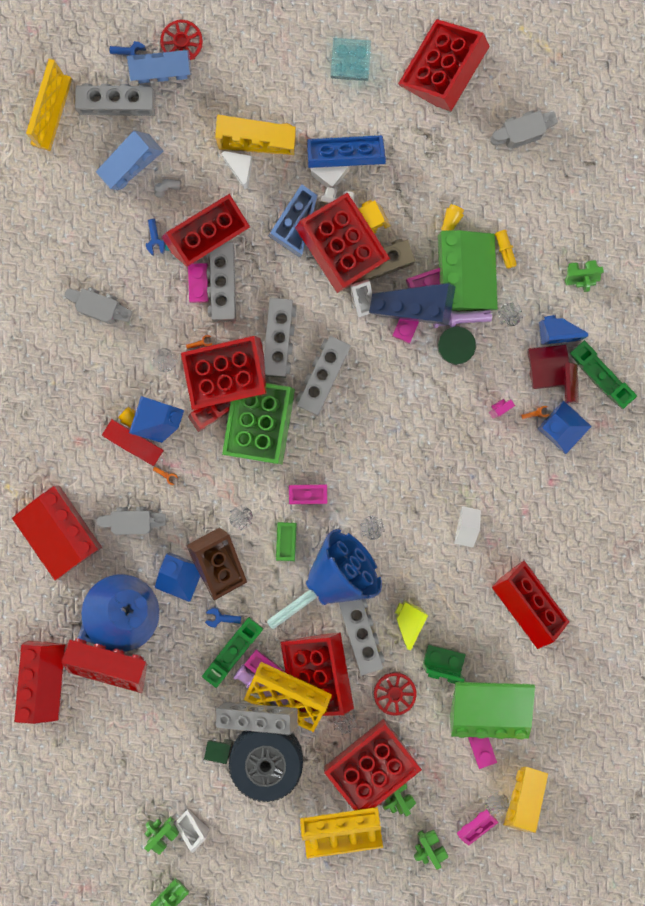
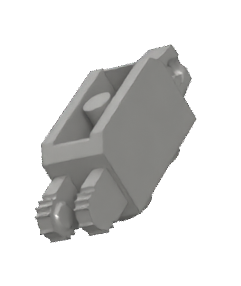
[490,110,558,149]
[64,287,132,324]
[96,506,167,535]

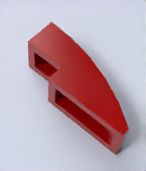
[188,402,231,433]
[101,419,164,466]

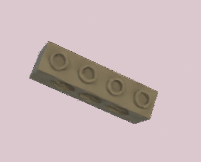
[344,239,416,290]

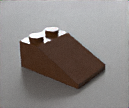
[186,527,247,601]

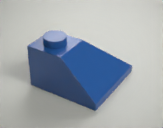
[539,315,589,345]
[129,396,184,443]
[537,401,592,454]
[155,552,201,602]

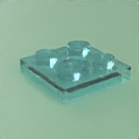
[330,38,371,81]

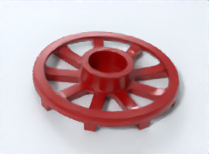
[160,20,203,60]
[374,672,417,716]

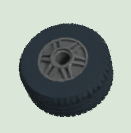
[229,731,303,802]

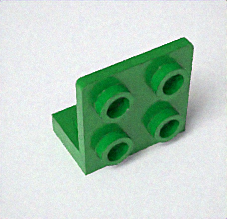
[422,644,466,684]

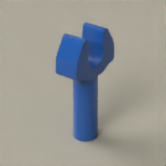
[109,41,146,56]
[146,219,165,256]
[205,607,242,628]

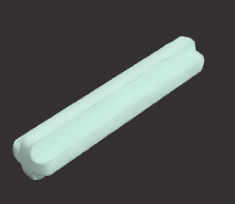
[267,590,317,629]

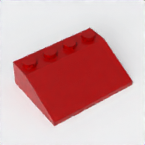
[398,19,490,112]
[295,192,390,293]
[181,336,266,410]
[12,485,102,581]
[280,632,354,716]
[61,638,147,694]
[324,719,422,811]

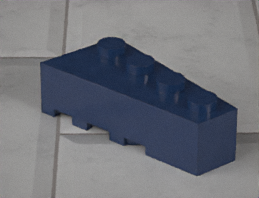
[369,283,456,326]

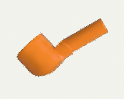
[186,335,212,349]
[521,406,550,419]
[153,466,178,485]

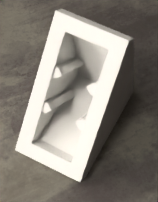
[221,151,253,190]
[311,166,349,188]
[350,279,373,317]
[454,506,481,547]
[174,809,209,853]

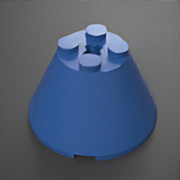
[306,529,382,605]
[81,574,160,652]

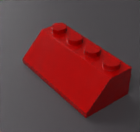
[162,193,250,267]
[492,561,570,649]
[14,641,66,724]

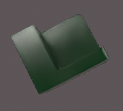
[204,739,232,764]

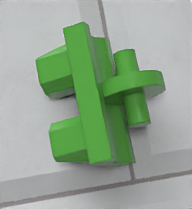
[565,260,604,292]
[382,783,416,817]
[144,816,179,855]
[414,830,448,870]
[151,878,189,906]

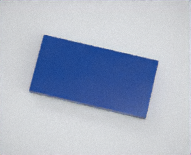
[307,135,386,168]

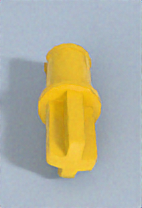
[495,230,517,269]

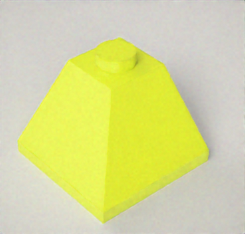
[395,600,428,651]

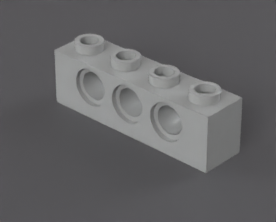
[75,83,155,116]
[207,242,236,322]
[264,298,296,378]
[295,336,351,416]
[339,599,385,676]
[216,702,298,735]

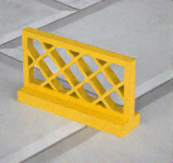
[26,58,72,151]
[244,662,332,732]

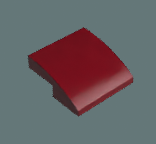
[527,345,569,389]
[564,363,579,404]

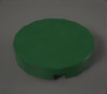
[437,326,476,365]

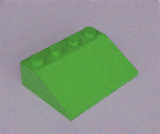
[438,230,498,311]
[222,383,295,465]
[450,682,535,740]

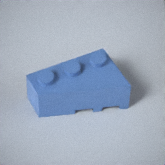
[127,50,192,84]
[96,130,164,190]
[268,184,318,258]

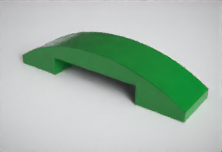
[570,340,638,409]
[201,617,264,688]

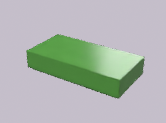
[276,522,297,561]

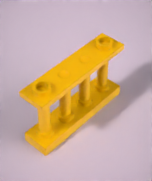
[300,807,383,859]

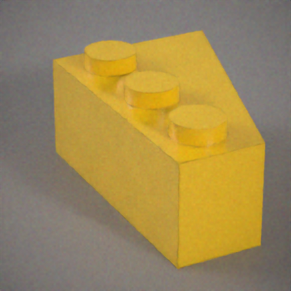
[503,767,548,833]

